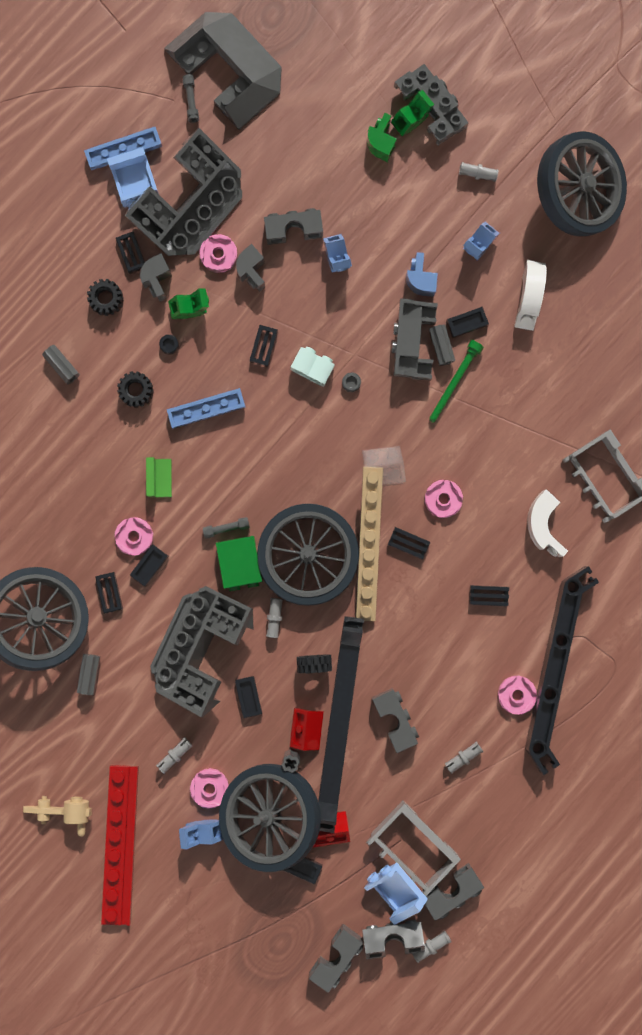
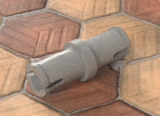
[459,162,499,182]
[266,598,283,638]
[156,737,193,774]
[445,741,484,774]
[412,931,451,963]

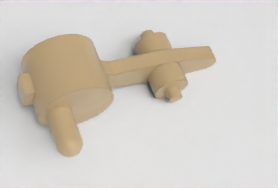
[23,796,92,837]

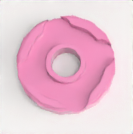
[200,234,238,273]
[425,480,463,518]
[115,518,153,555]
[498,676,537,715]
[190,768,229,809]

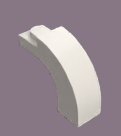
[514,260,546,331]
[527,490,568,557]

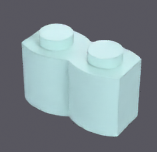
[290,347,335,387]

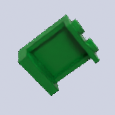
[216,536,263,592]

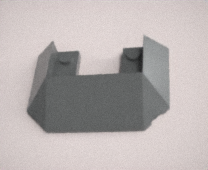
[164,12,282,130]
[124,128,242,256]
[150,586,254,717]

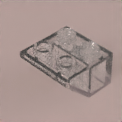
[362,446,406,487]

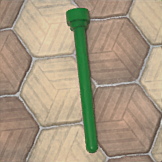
[429,340,484,422]

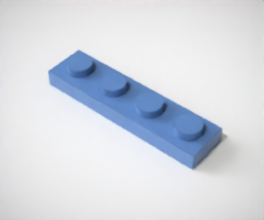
[84,127,162,171]
[167,388,246,429]

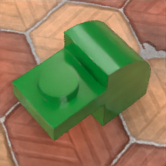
[391,90,435,136]
[367,113,397,162]
[168,288,209,319]

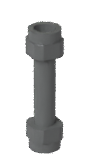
[182,74,199,123]
[203,517,250,539]

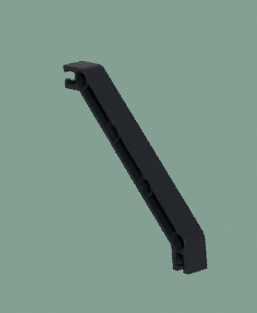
[526,566,599,775]
[318,616,364,833]

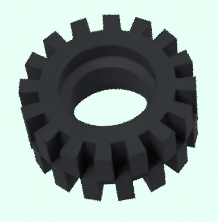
[87,279,124,316]
[117,371,154,408]
[296,654,332,673]

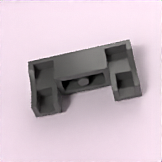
[394,64,469,146]
[392,298,438,381]

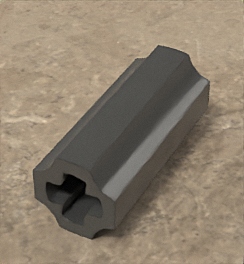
[429,324,455,366]
[42,345,80,385]
[77,654,101,695]
[282,749,300,773]

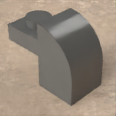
[236,244,265,292]
[140,254,172,302]

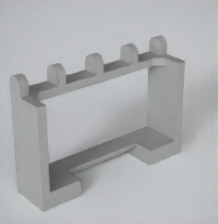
[562,429,642,524]
[366,800,461,896]

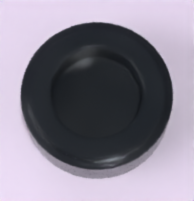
[159,335,179,355]

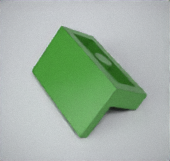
[146,457,172,497]

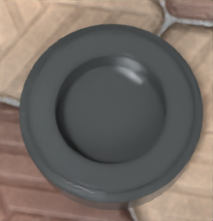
[342,372,361,392]

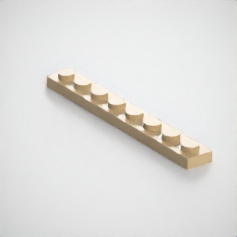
[356,467,383,621]

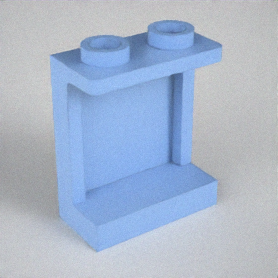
[107,147,159,208]
[364,862,427,925]

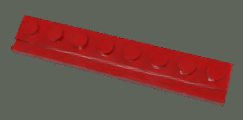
[101,765,139,926]

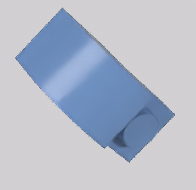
[463,222,500,260]
[323,234,352,273]
[406,252,438,297]
[179,820,224,849]

